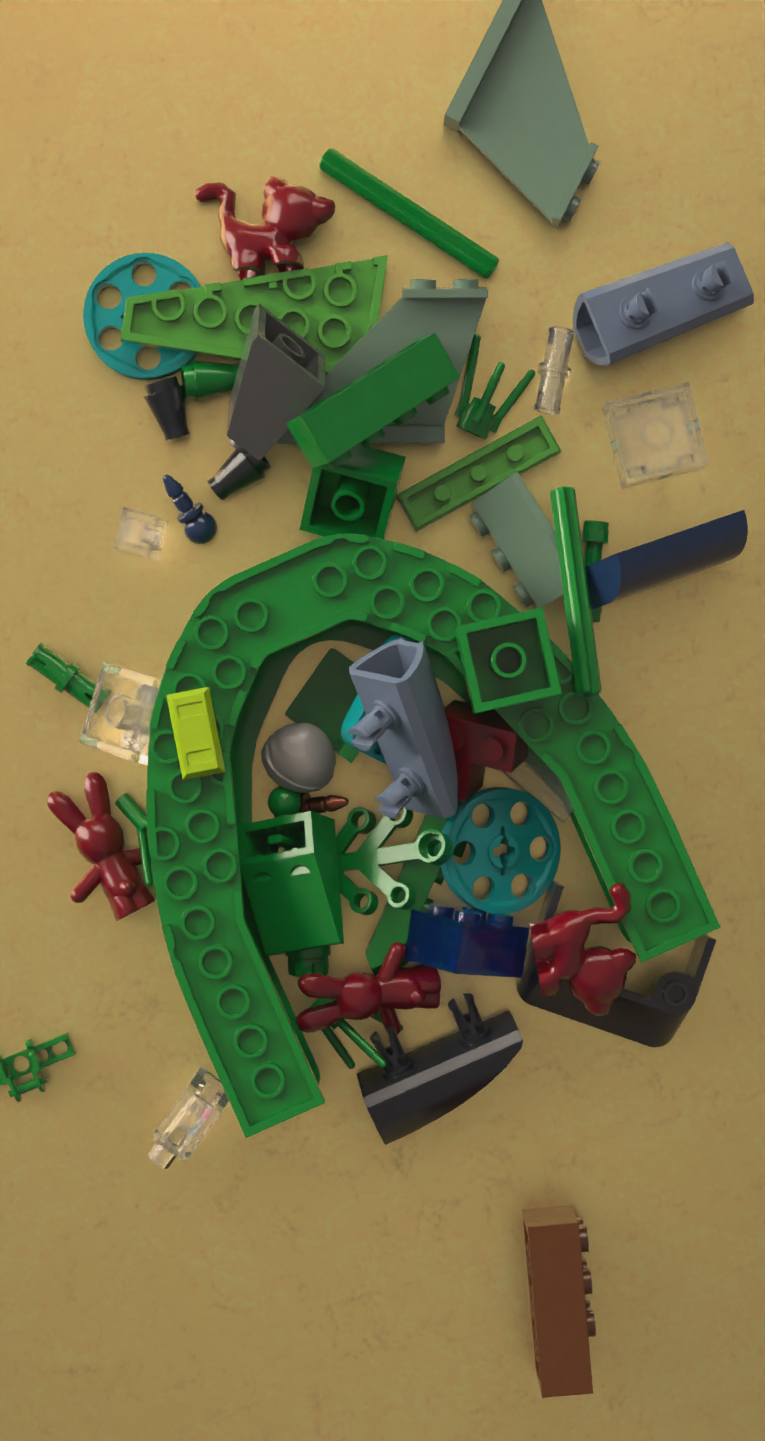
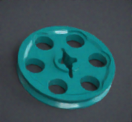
[83,253,201,380]
[439,787,561,914]

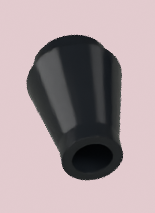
[144,376,190,441]
[207,449,271,500]

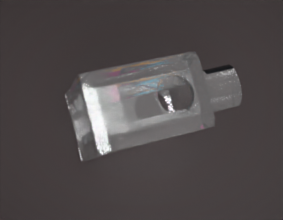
[148,1067,229,1169]

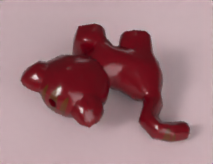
[195,176,336,280]
[530,883,636,1016]

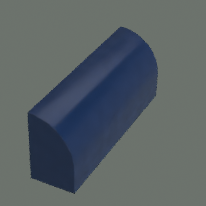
[585,510,748,610]

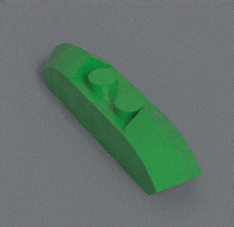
[365,800,467,976]

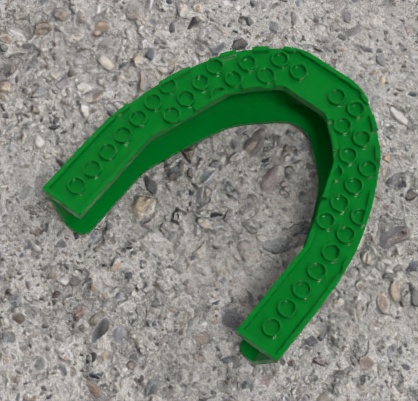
[146,533,721,1138]

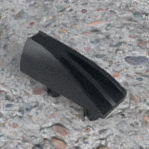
[357,993,523,1145]

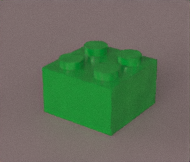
[299,444,406,539]
[454,607,562,713]

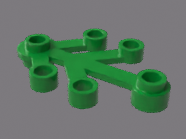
[336,807,453,916]

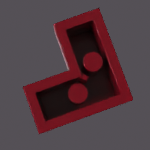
[444,700,529,802]

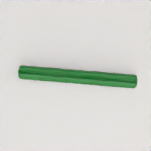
[319,148,499,278]
[550,486,602,697]

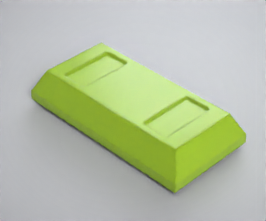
[166,687,226,780]

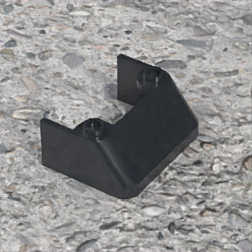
[516,880,716,1047]

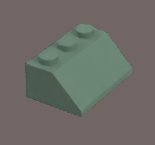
[469,472,563,609]

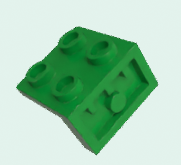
[285,648,360,763]

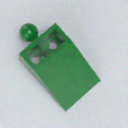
[237,786,344,956]

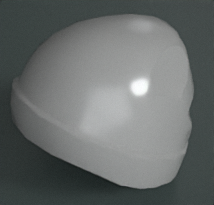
[261,723,336,793]

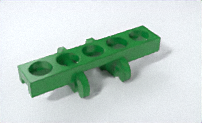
[0,1033,76,1102]

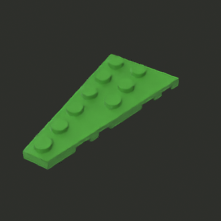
[121,255,388,374]

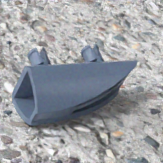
[573,242,754,366]
[348,637,458,818]

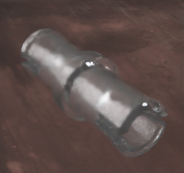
[534,326,575,415]

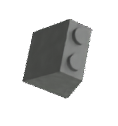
[226,304,325,461]

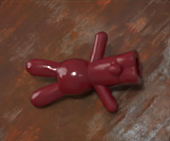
[47,772,155,921]
[296,942,441,1035]

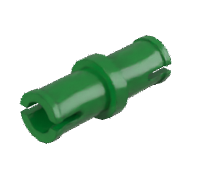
[26,643,109,713]

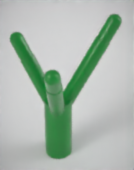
[115,793,153,887]

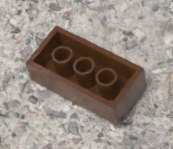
[522,1205,596,1398]

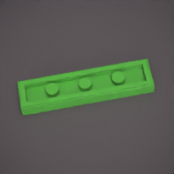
[396,415,562,532]

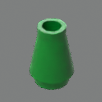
[181,360,239,402]

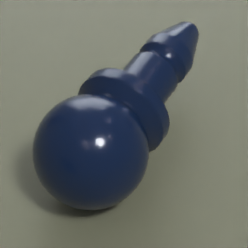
[163,474,217,544]

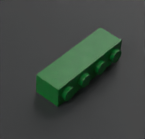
[286,333,460,469]

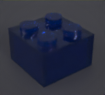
[405,903,529,978]

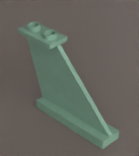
[443,0,600,229]
[277,279,488,444]

